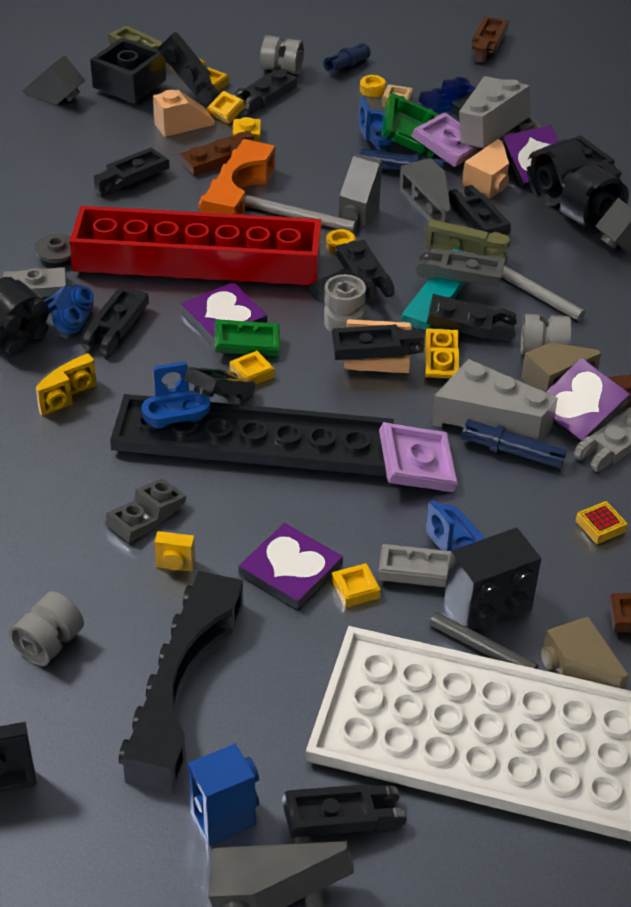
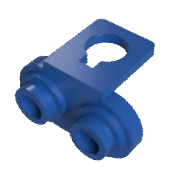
[358,97,394,150]
[45,284,94,336]
[141,361,210,428]
[426,500,484,551]

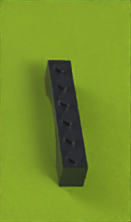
[118,571,243,793]

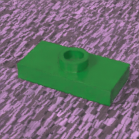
[214,319,280,357]

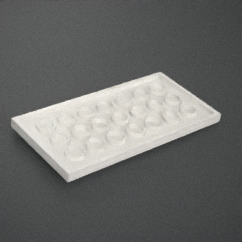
[305,626,631,841]

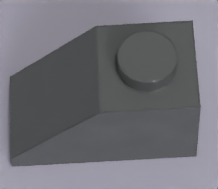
[22,55,85,105]
[339,153,382,228]
[595,198,631,252]

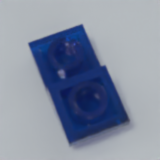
[418,77,476,113]

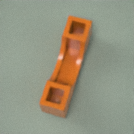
[199,139,275,215]

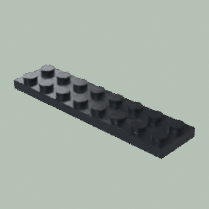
[110,394,394,476]

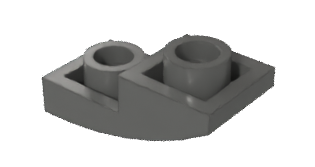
[105,478,186,543]

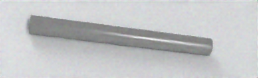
[245,195,357,233]
[502,266,585,321]

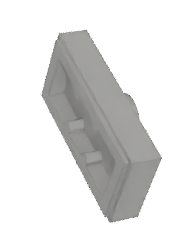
[3,267,66,297]
[378,544,450,587]

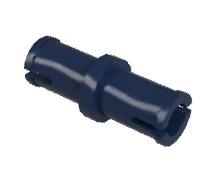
[323,43,371,74]

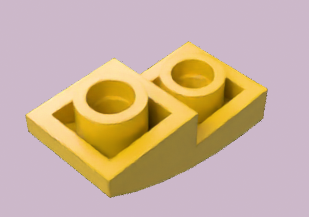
[425,329,459,379]
[36,353,97,416]

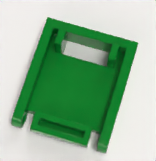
[381,93,439,158]

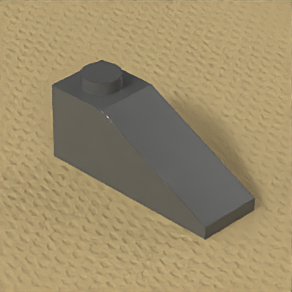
[399,158,451,223]
[208,841,354,907]

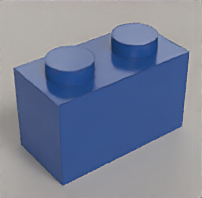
[188,743,260,845]

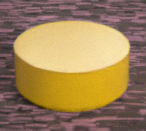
[360,75,386,97]
[326,229,356,255]

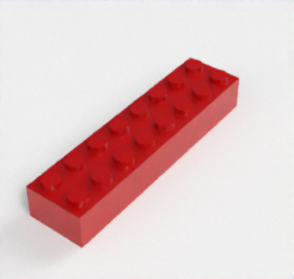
[69,205,321,286]

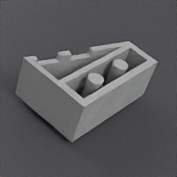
[459,76,531,148]
[431,359,558,442]

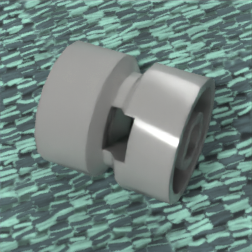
[260,35,304,75]
[324,274,366,332]
[520,314,571,355]
[9,591,84,666]

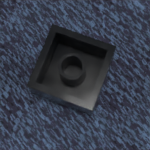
[90,37,166,103]
[444,527,542,631]

